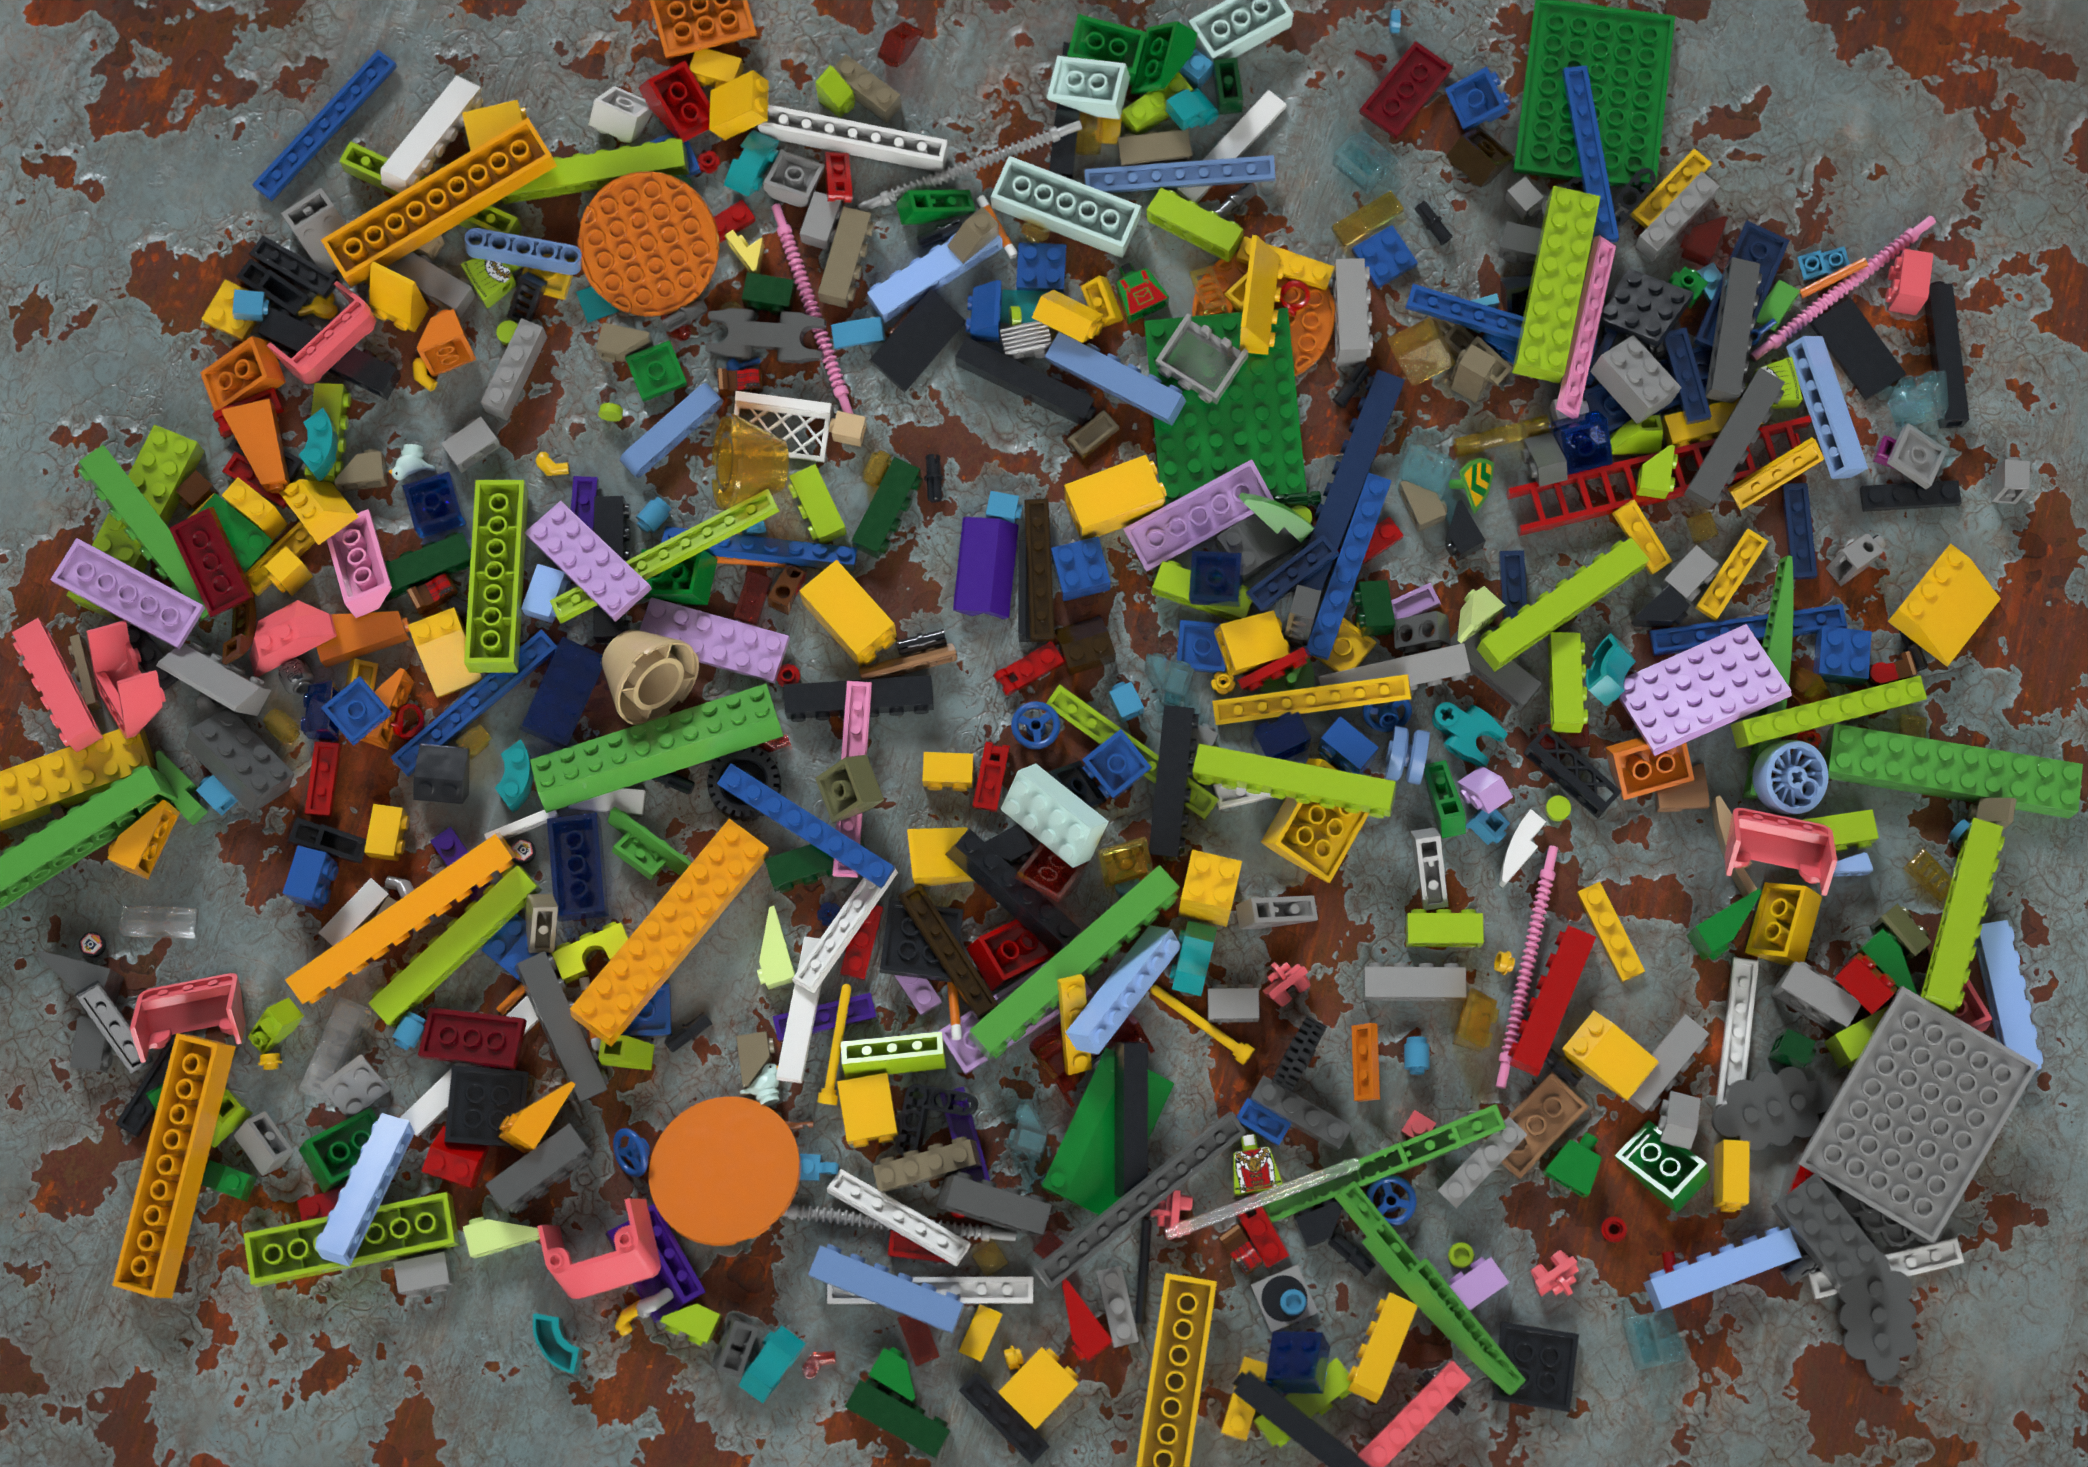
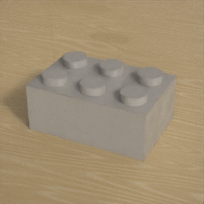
[1590,335,1682,424]
[1771,961,1861,1034]

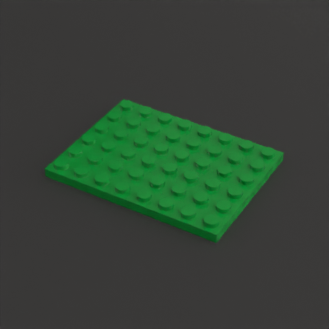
[1513,0,1675,191]
[1144,308,1307,507]

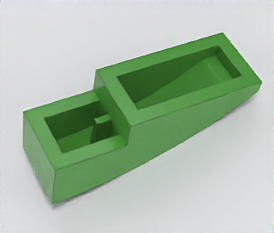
[1238,493,1314,542]
[155,750,208,825]

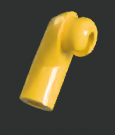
[412,357,438,392]
[535,452,570,476]
[615,1300,640,1336]

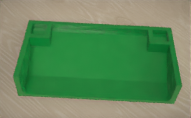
[1041,1048,1174,1216]

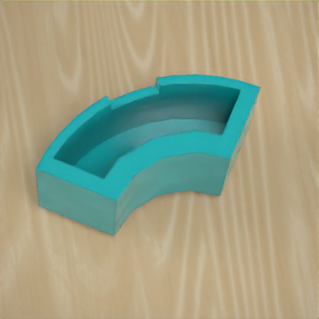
[1166,88,1219,131]
[724,130,779,197]
[299,408,339,482]
[1586,633,1636,707]
[495,739,534,814]
[1169,921,1217,996]
[532,1313,583,1375]
[738,1325,806,1404]

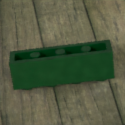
[851,457,923,559]
[385,532,471,602]
[764,835,865,893]
[845,1378,951,1458]

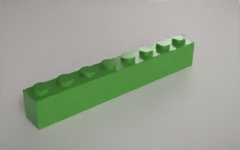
[77,445,209,622]

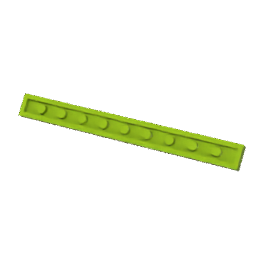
[550,489,780,624]

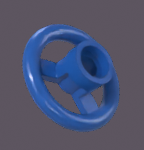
[1363,700,1412,732]
[1011,701,1060,749]
[613,1128,650,1177]
[1366,1175,1417,1226]

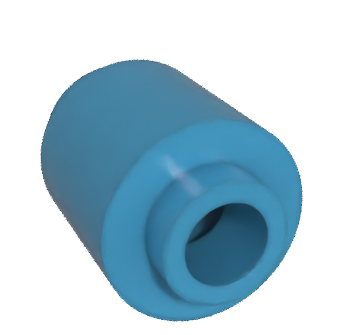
[636,497,672,533]
[392,1011,426,1051]
[1404,1037,1430,1075]

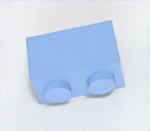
[521,564,570,624]

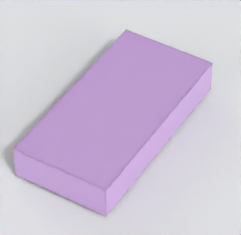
[1391,583,1441,620]

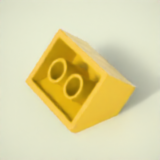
[280,479,359,545]
[1745,882,1822,966]

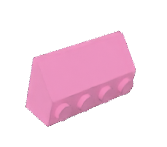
[327,509,392,618]

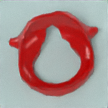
[1280,280,1310,317]
[390,703,424,740]

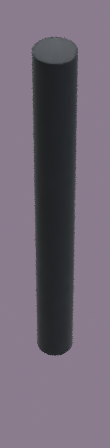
[1135,1219,1152,1324]

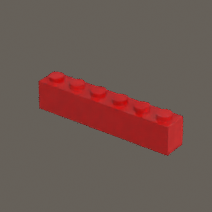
[1508,925,1596,1077]

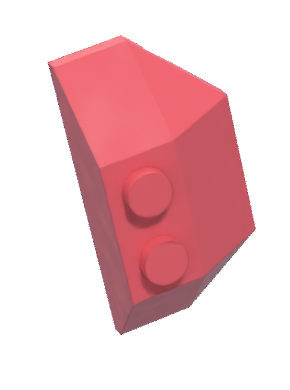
[249,600,337,677]

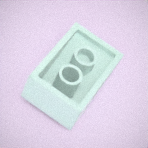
[1047,56,1130,119]

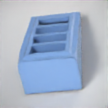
[1833,852,1873,877]

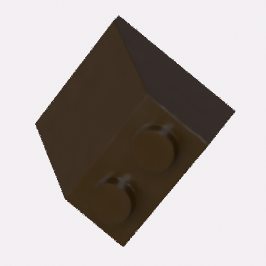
[1446,127,1515,187]
[1054,616,1116,676]

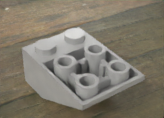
[281,188,346,274]

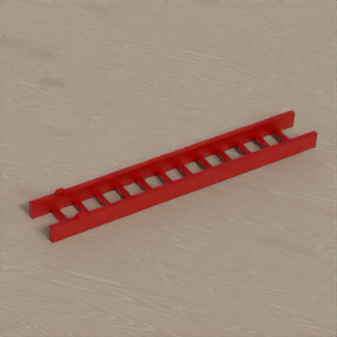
[1506,415,1823,536]

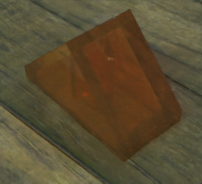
[1789,665,1832,705]

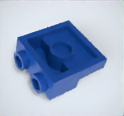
[1445,67,1511,132]
[1082,729,1152,800]
[481,914,550,982]

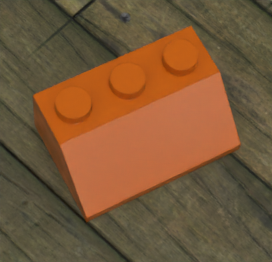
[416,309,477,377]
[1605,737,1695,800]

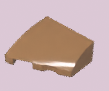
[1655,763,1710,812]

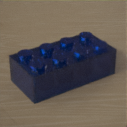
[518,636,603,749]
[547,813,609,922]

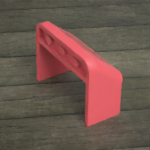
[267,281,376,384]
[86,620,166,739]
[1724,808,1837,896]
[130,973,246,1063]
[537,1198,661,1299]

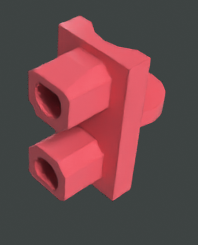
[1262,962,1311,1007]
[1150,1190,1193,1239]
[1531,1250,1579,1297]

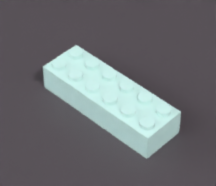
[991,156,1141,258]

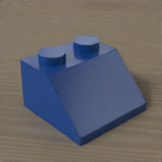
[966,280,1002,343]

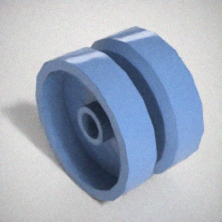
[1385,725,1430,785]

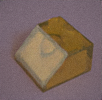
[1387,317,1456,386]
[1095,836,1153,887]
[1452,988,1500,1053]

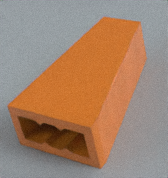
[222,399,290,493]
[316,611,410,668]

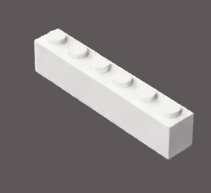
[381,75,483,193]

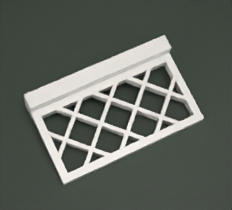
[729,391,833,463]

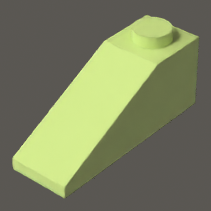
[1457,586,1506,643]
[757,906,795,990]
[463,1217,540,1259]

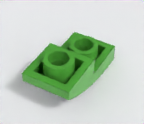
[1756,280,1801,332]

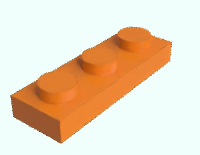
[1351,1023,1380,1102]

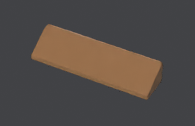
[859,643,957,680]

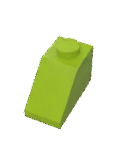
[815,65,855,118]

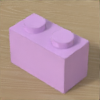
[1458,766,1513,814]
[1449,1257,1509,1311]

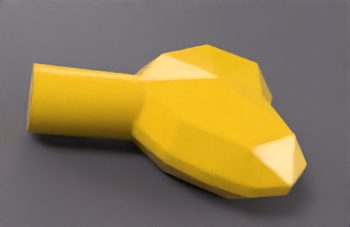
[298,292,338,319]

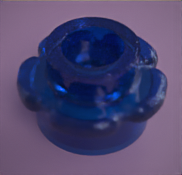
[817,902,841,927]

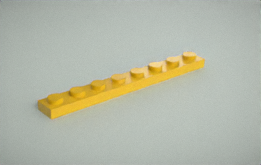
[1212,674,1412,725]

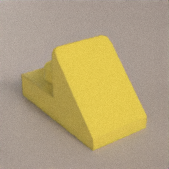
[725,230,764,274]

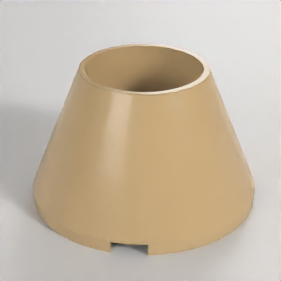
[602,629,699,725]

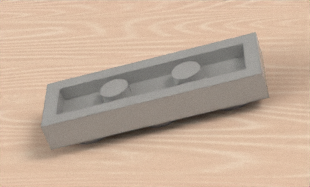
[1096,1266,1139,1348]

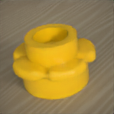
[1211,671,1235,695]
[1494,951,1515,975]
[257,1053,283,1070]
[1003,1345,1024,1370]

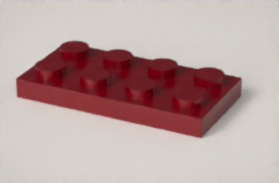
[1359,41,1453,140]
[169,507,255,617]
[418,1007,527,1069]

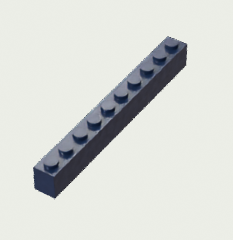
[1291,370,1405,593]

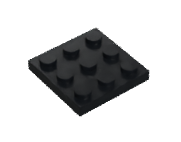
[1599,268,1694,347]
[879,900,963,983]
[444,1065,529,1148]
[1491,1322,1579,1413]

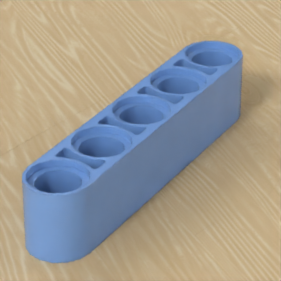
[465,228,582,275]
[620,383,723,478]

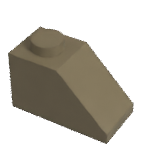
[947,207,999,264]
[596,322,652,363]
[335,449,388,492]
[1398,480,1448,532]
[1967,798,2017,831]
[525,894,558,953]
[736,1032,775,1089]

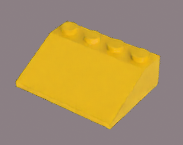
[1240,235,1284,355]
[1888,543,2001,667]
[1261,758,1369,883]

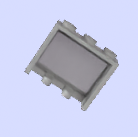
[1155,313,1248,404]

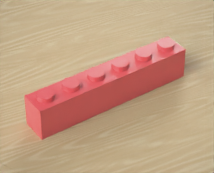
[12,618,103,752]
[1358,1360,1471,1467]

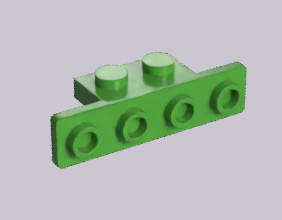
[608,807,692,880]

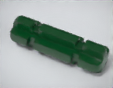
[1274,491,1321,507]

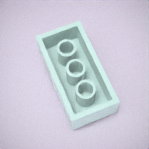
[1188,0,1293,62]
[1001,764,1109,868]

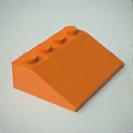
[650,0,757,59]

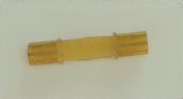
[1452,414,1551,457]

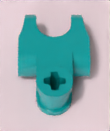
[1432,702,1508,767]

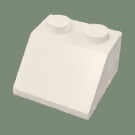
[589,86,653,143]

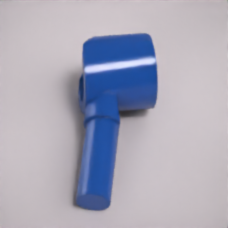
[1750,318,1777,346]
[726,357,761,371]

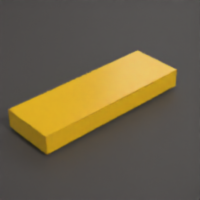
[1612,500,1672,575]

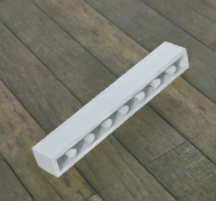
[758,105,949,173]

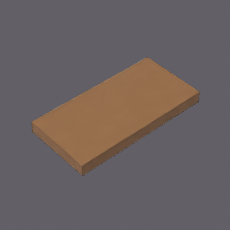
[1482,1072,1589,1180]

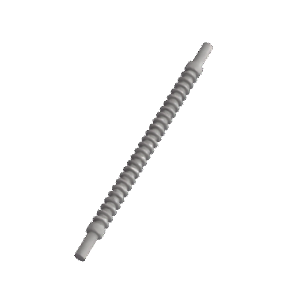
[858,120,1083,211]
[783,1203,1017,1242]

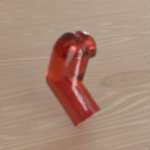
[661,313,692,341]
[757,734,791,752]
[802,1351,836,1379]

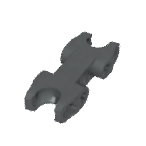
[705,308,827,364]

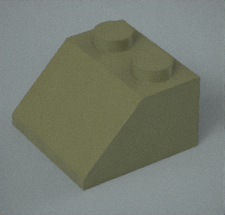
[815,755,884,823]
[1869,903,1931,962]

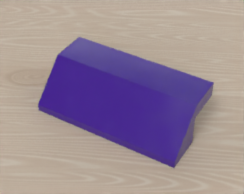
[953,517,1019,619]
[605,1204,705,1323]

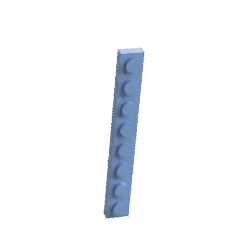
[1085,155,1275,193]

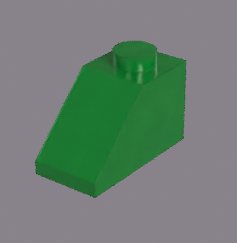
[201,1160,257,1202]
[868,1347,916,1403]

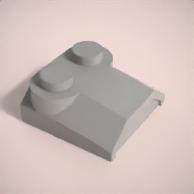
[763,149,825,207]

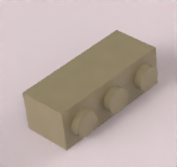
[834,54,902,123]
[1117,128,1192,167]
[1450,344,1497,403]

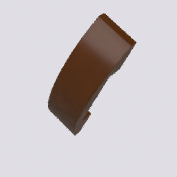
[222,577,256,665]

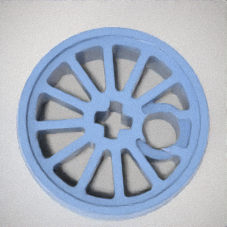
[1753,740,1828,815]

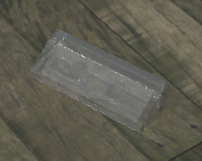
[118,906,199,939]

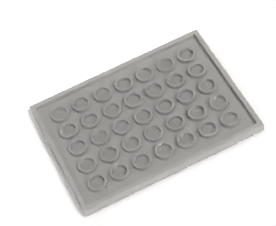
[1797,986,2039,1243]

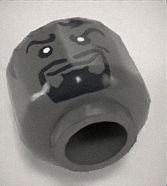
[278,659,315,696]

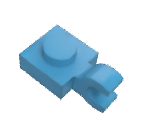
[799,1154,839,1181]

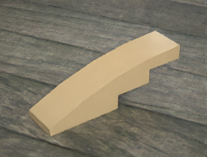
[1711,795,1757,897]

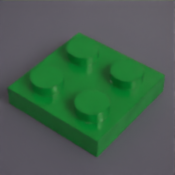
[625,340,688,402]

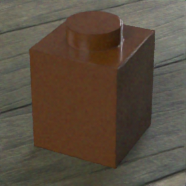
[175,470,218,511]

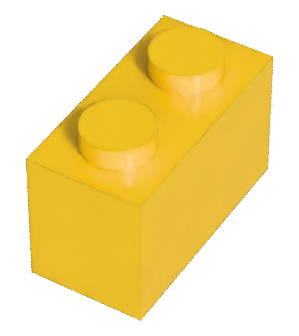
[689,49,744,88]
[264,546,313,596]
[922,752,974,792]
[364,804,410,861]

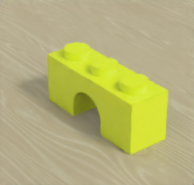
[551,922,629,984]

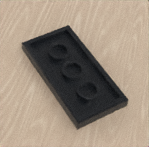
[868,289,966,392]
[1810,298,1906,401]

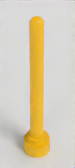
[817,984,851,1106]
[1150,985,1255,1065]

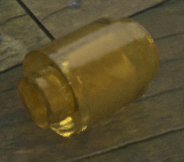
[862,450,892,488]
[263,708,300,744]
[455,724,492,760]

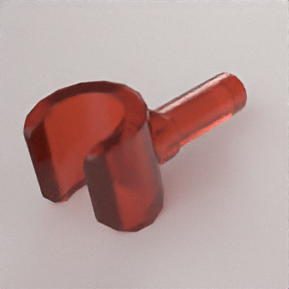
[1355,50,1388,71]

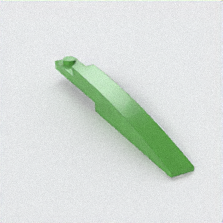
[1742,555,1793,800]
[1260,1104,1506,1223]
[1335,1181,1526,1395]

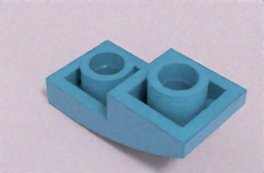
[1797,246,1850,280]
[831,317,885,350]

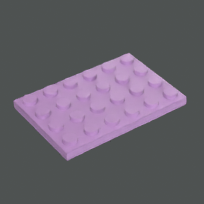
[1618,624,1792,756]

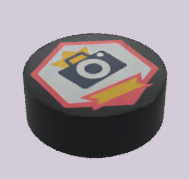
[511,838,536,864]
[79,931,106,958]

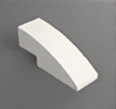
[1499,809,1546,888]

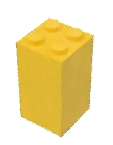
[1064,455,1167,540]
[799,559,897,668]
[1178,850,1242,927]

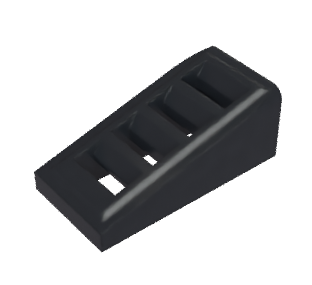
[507,272,548,324]

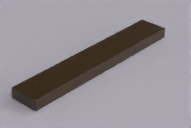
[1024,498,1055,642]
[898,884,999,1020]

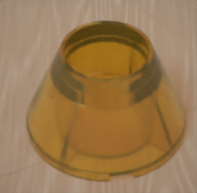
[711,413,789,511]

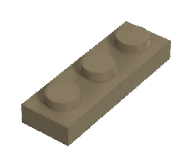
[68,634,103,711]

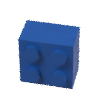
[1051,537,1111,602]
[1813,626,1872,686]
[1318,716,1379,775]
[283,846,338,910]

